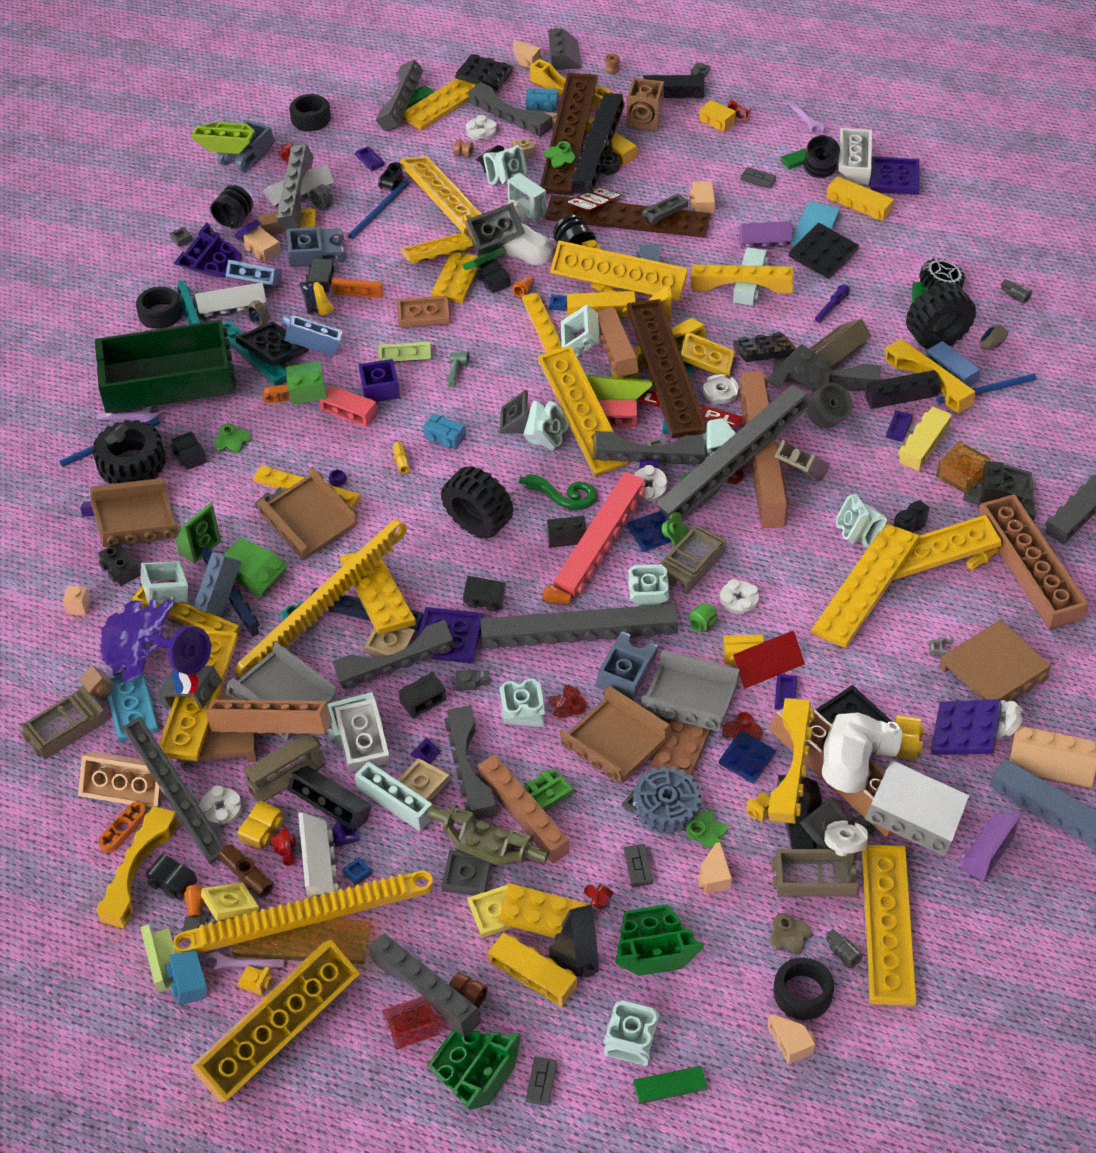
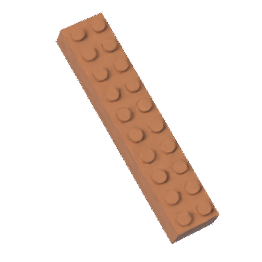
[739,371,789,529]

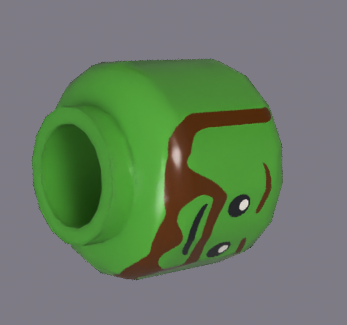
[689,603,718,632]

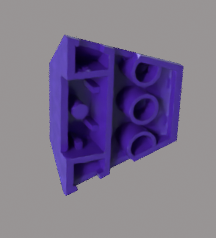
[174,222,242,278]

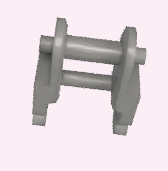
[928,637,953,658]

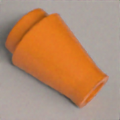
[512,276,534,297]
[542,585,571,605]
[184,885,204,917]

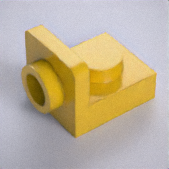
[300,208,317,228]
[746,792,770,823]
[237,965,273,996]

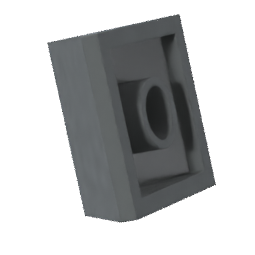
[499,389,529,434]

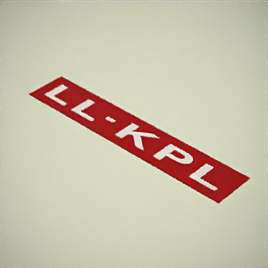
[638,390,744,428]

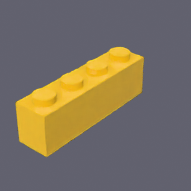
[826,176,894,221]
[567,291,636,318]
[488,932,577,1007]

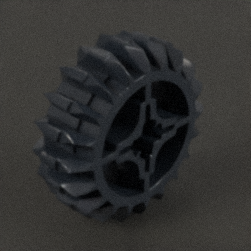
[919,258,965,290]

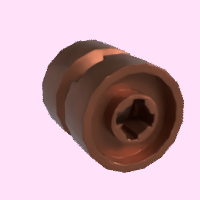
[449,972,488,1009]

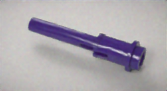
[815,284,850,322]

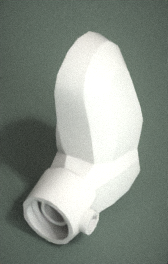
[499,200,555,265]
[822,713,902,793]

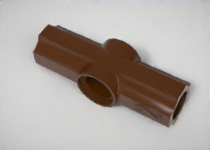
[218,844,275,898]

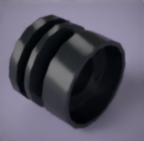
[803,135,840,178]
[210,185,254,228]
[553,215,596,245]

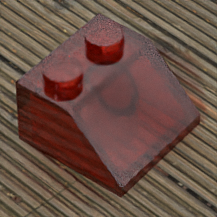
[381,996,439,1050]

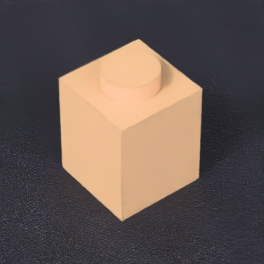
[63,585,91,616]

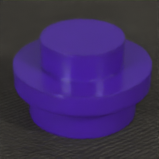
[328,469,347,486]

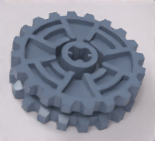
[632,766,702,834]

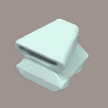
[483,145,527,185]
[523,401,569,451]
[700,418,736,460]
[836,493,887,547]
[628,564,669,606]
[499,679,545,727]
[604,1000,660,1066]

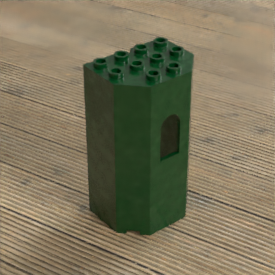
[94,320,237,413]

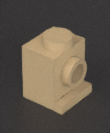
[511,138,536,159]

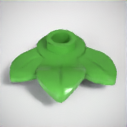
[543,141,575,168]
[215,424,251,453]
[662,512,689,547]
[686,811,728,848]

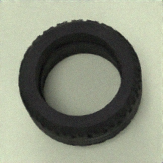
[289,94,331,131]
[136,286,182,329]
[773,957,834,1020]

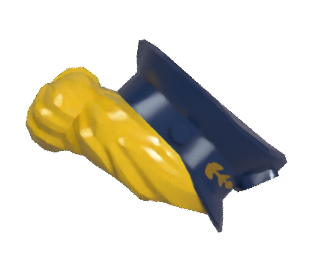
[299,280,334,316]

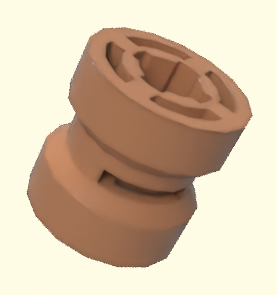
[605,53,620,74]
[454,139,474,158]

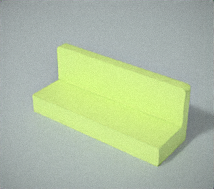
[378,342,431,361]
[140,924,176,993]

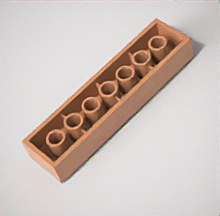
[978,494,1089,629]
[769,699,894,838]

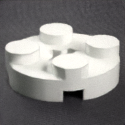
[466,115,497,140]
[703,374,739,405]
[634,465,668,502]
[720,579,759,615]
[996,700,1023,740]
[199,786,242,826]
[824,820,868,856]

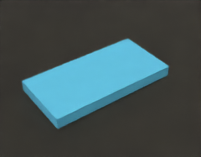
[790,201,840,246]
[107,672,159,743]

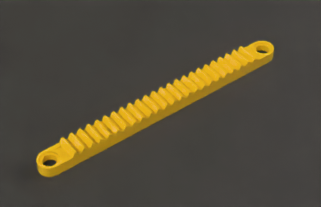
[234,519,407,678]
[173,871,433,954]

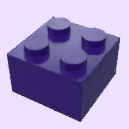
[358,359,400,402]

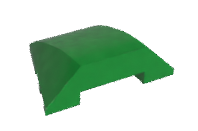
[615,904,704,976]
[427,1029,521,1110]

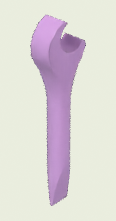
[788,102,825,134]
[96,406,161,421]
[204,952,285,973]

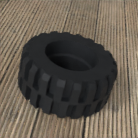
[906,283,976,349]
[92,420,166,484]
[441,466,514,538]

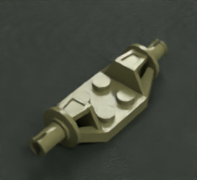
[427,804,550,865]

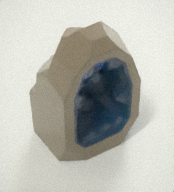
[247,300,270,326]
[979,324,1008,350]

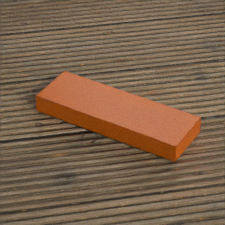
[331,278,383,298]

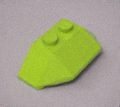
[191,122,255,154]
[585,374,653,400]

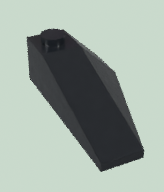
[776,774,822,849]
[548,904,599,977]

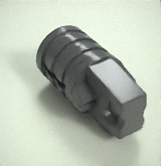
[1001,279,1032,304]
[826,929,863,968]

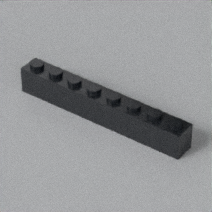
[571,93,625,193]

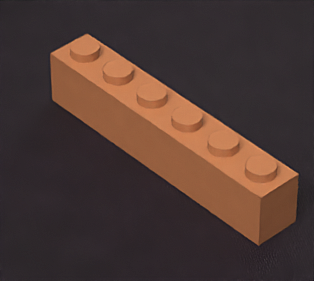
[595,307,639,377]
[206,700,332,735]
[478,755,569,863]

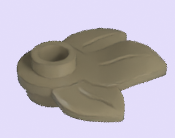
[770,913,813,954]

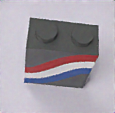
[156,666,222,709]

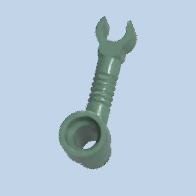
[446,351,470,388]

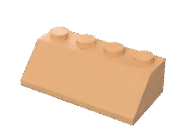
[1009,726,1096,789]
[78,751,164,808]

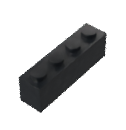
[643,75,705,98]
[865,370,941,409]
[287,765,372,830]

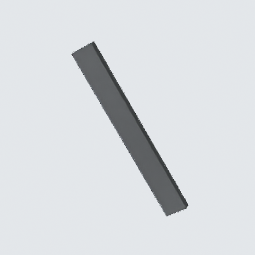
[122,716,224,864]

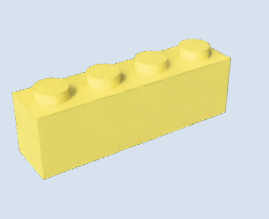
[898,406,952,471]

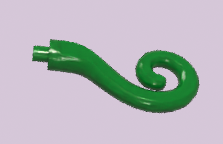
[519,474,597,510]

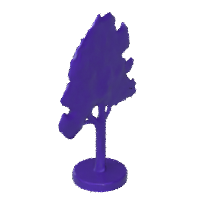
[100,598,211,682]

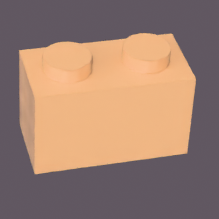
[689,181,715,214]
[243,227,281,262]

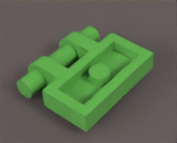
[523,768,573,811]

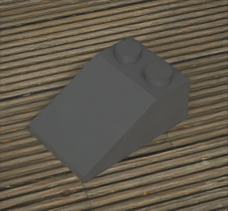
[466,203,525,256]

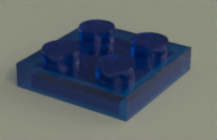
[627,511,672,552]
[719,730,776,784]

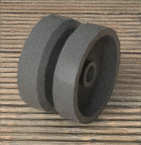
[806,383,853,429]

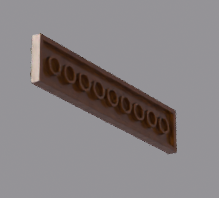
[540,73,598,195]
[545,195,710,238]
[627,299,707,438]

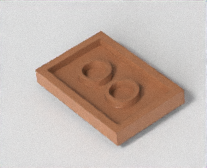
[397,296,450,327]
[651,719,710,776]

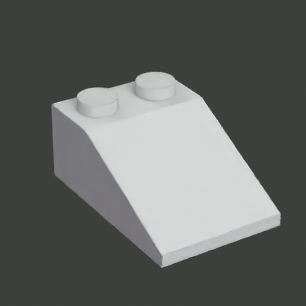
[335,699,389,772]

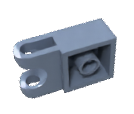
[217,120,275,172]
[286,227,347,267]
[596,631,659,700]

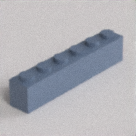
[990,759,1096,850]

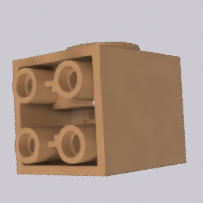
[627,78,664,131]

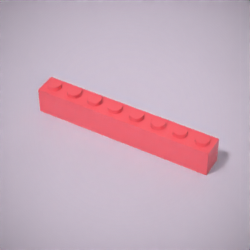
[554,472,646,599]

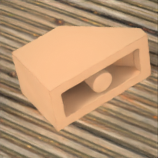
[513,40,541,68]
[697,842,732,894]
[768,1014,816,1064]

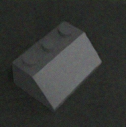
[548,28,581,70]

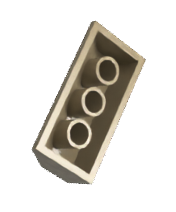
[809,318,871,370]

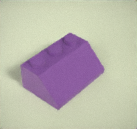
[738,221,792,248]
[960,812,1021,882]

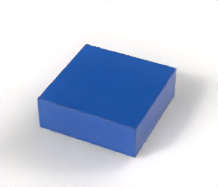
[549,295,567,311]
[342,857,373,886]

